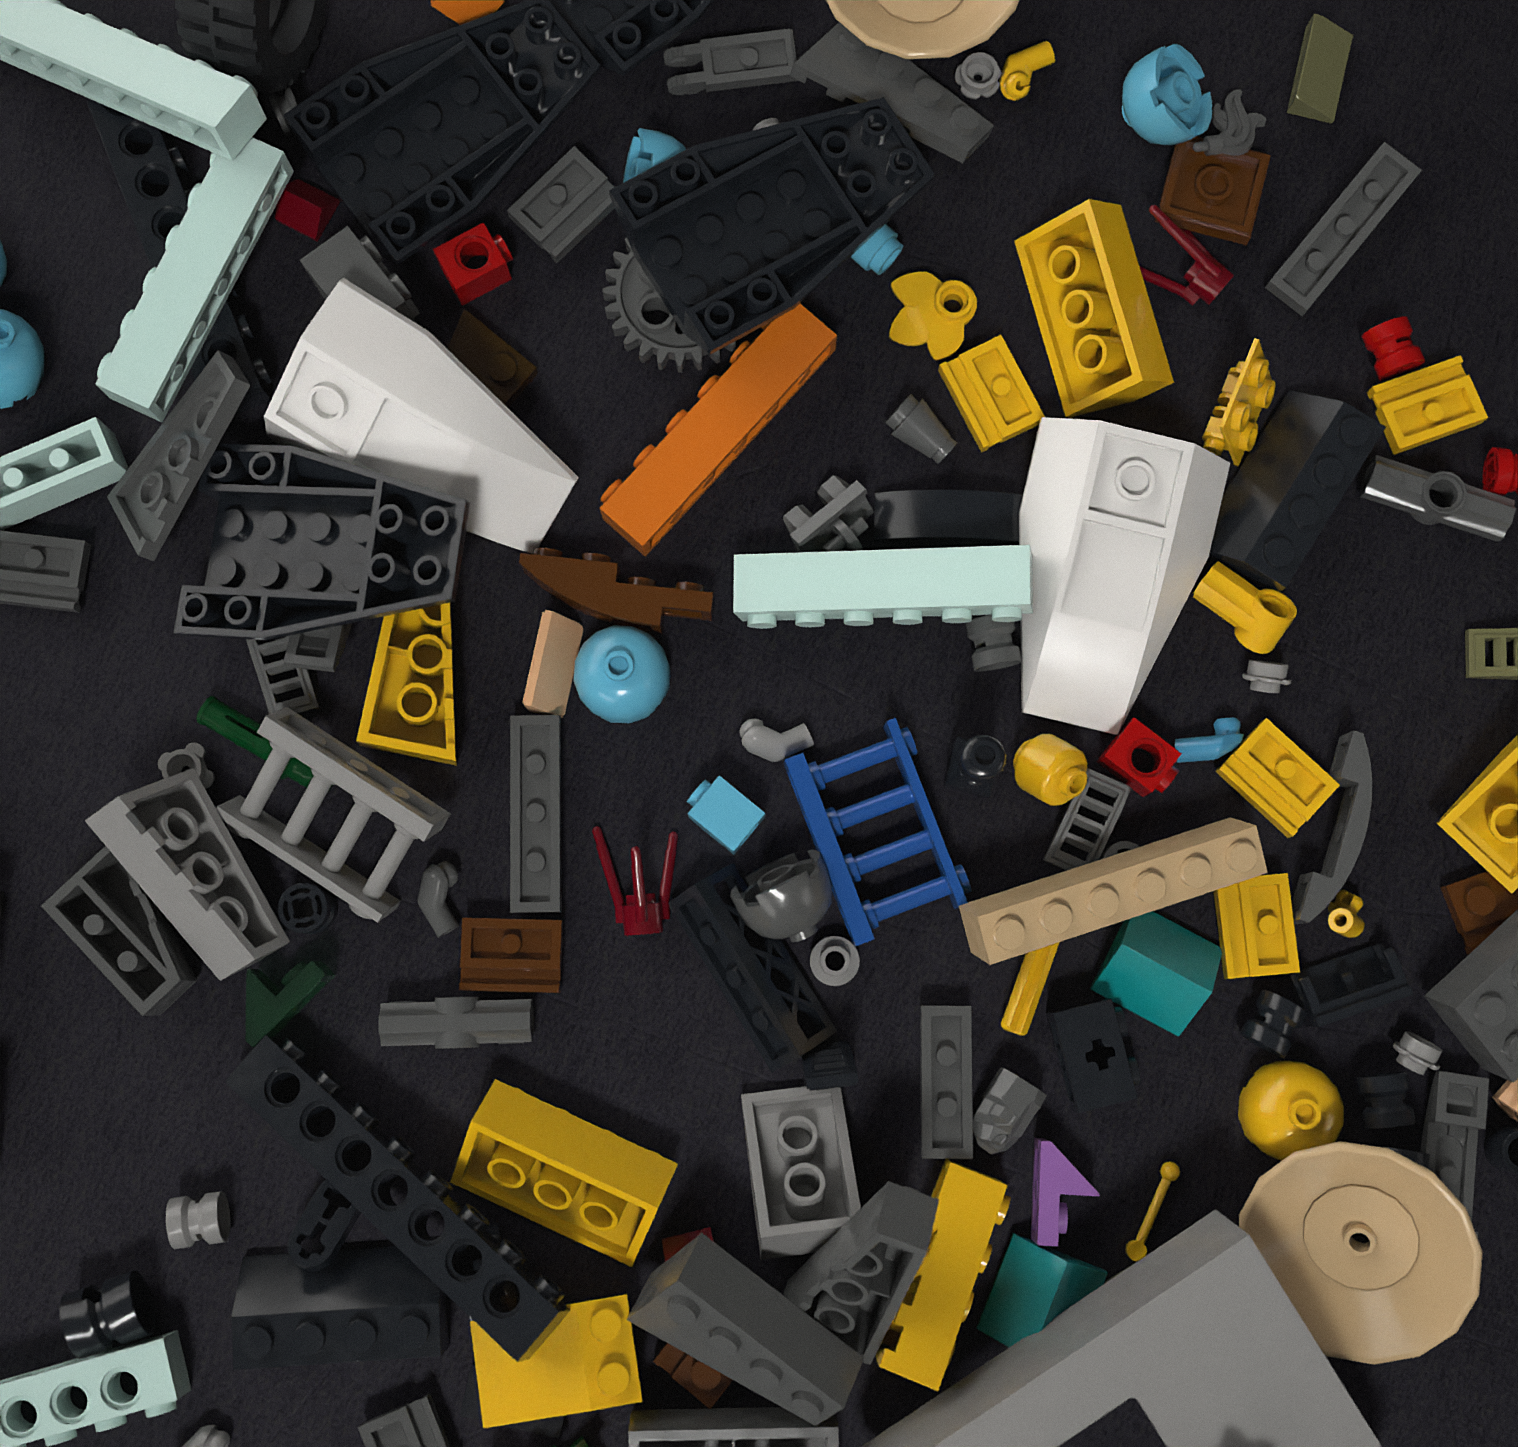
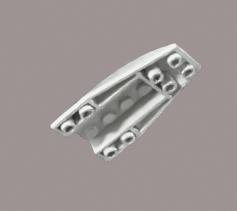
[264,278,579,554]
[1019,417,1230,735]

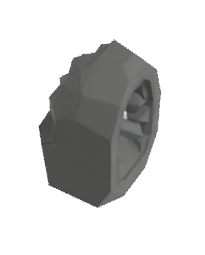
[972,1067,1047,1154]

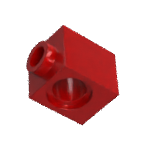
[433,223,513,306]
[1096,717,1182,797]

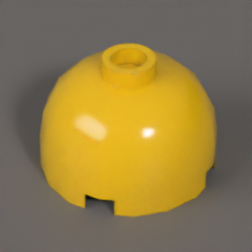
[1238,1060,1344,1161]

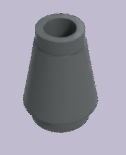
[885,394,957,464]

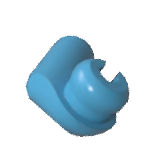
[1175,718,1244,763]

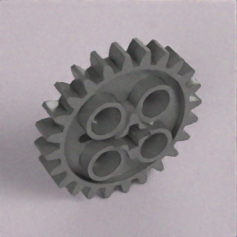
[603,238,748,372]

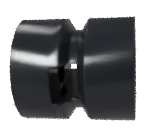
[59,1270,156,1359]

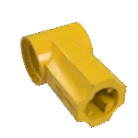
[1193,561,1297,654]

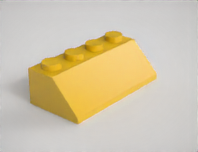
[1014,199,1174,417]
[450,1079,678,1267]

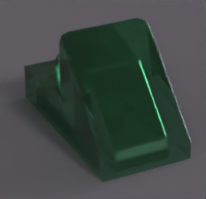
[246,961,336,1048]

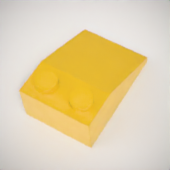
[1437,735,1518,894]
[470,1294,642,1428]

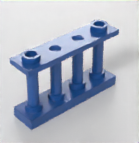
[784,718,971,947]

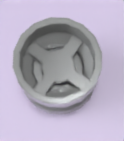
[166,1191,231,1249]

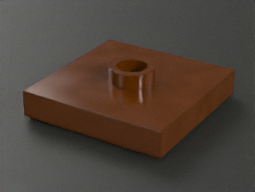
[1155,136,1271,245]

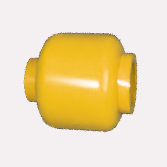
[1013,734,1087,806]

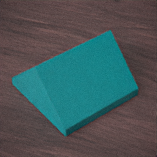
[1089,911,1222,1036]
[976,1232,1108,1347]

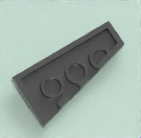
[107,350,250,561]

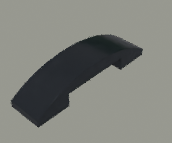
[873,490,1023,545]

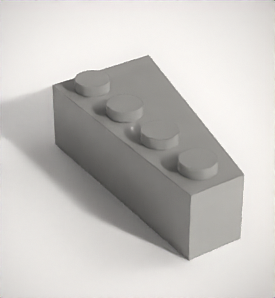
[85,768,290,981]

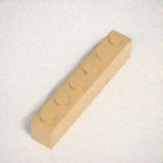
[959,817,1268,965]

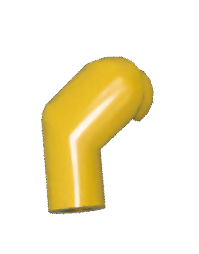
[999,41,1055,100]
[1328,889,1365,938]

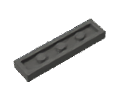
[1265,142,1422,316]
[510,715,562,913]

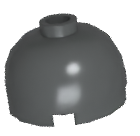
[730,850,832,942]

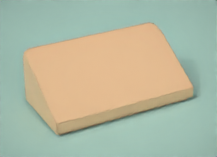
[523,610,583,717]

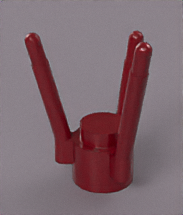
[1140,205,1234,306]
[592,826,678,936]

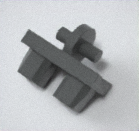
[783,475,874,553]

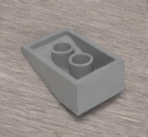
[741,1086,861,1260]

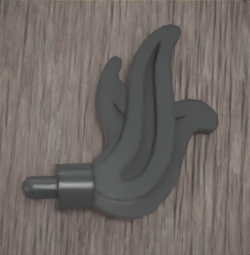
[1192,89,1266,156]

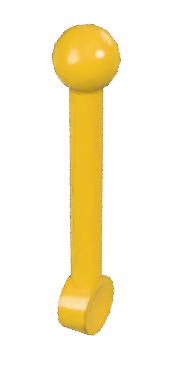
[1126,1161,1180,1261]

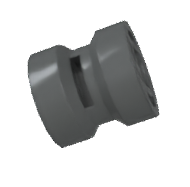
[965,615,1022,672]

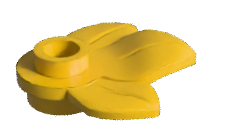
[889,272,977,361]

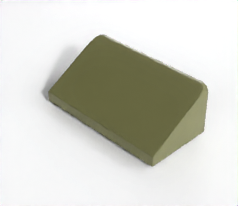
[1287,14,1353,123]

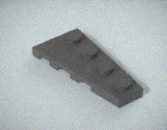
[790,22,994,163]

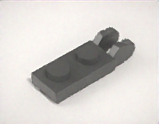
[663,29,798,96]

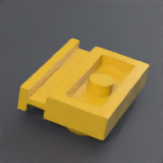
[938,335,1045,453]
[1367,355,1488,455]
[1215,718,1340,838]
[1213,873,1300,979]

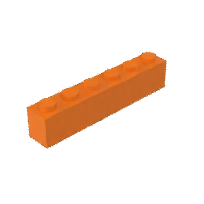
[600,304,837,557]

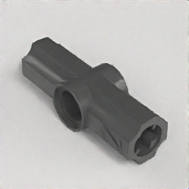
[1359,455,1516,542]
[379,997,534,1049]

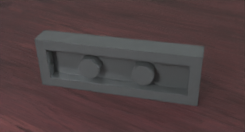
[920,1006,973,1159]

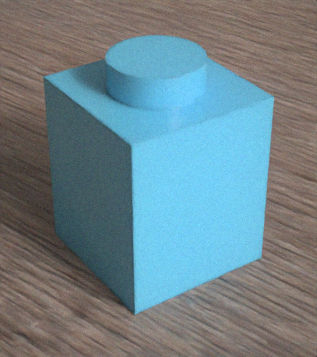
[687,776,765,855]

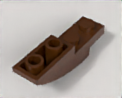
[519,548,714,635]

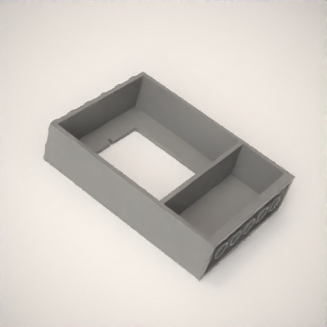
[861,1209,1382,1447]

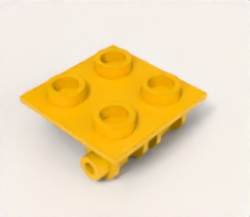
[1202,338,1275,466]

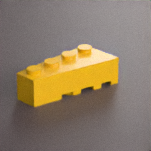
[356,602,457,766]
[875,1159,1011,1391]

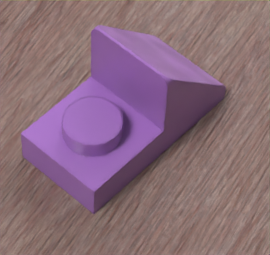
[1031,1138,1100,1246]

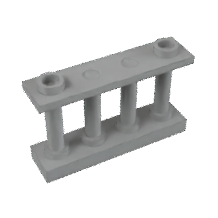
[216,707,451,923]

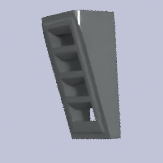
[246,636,321,715]
[1043,768,1131,871]

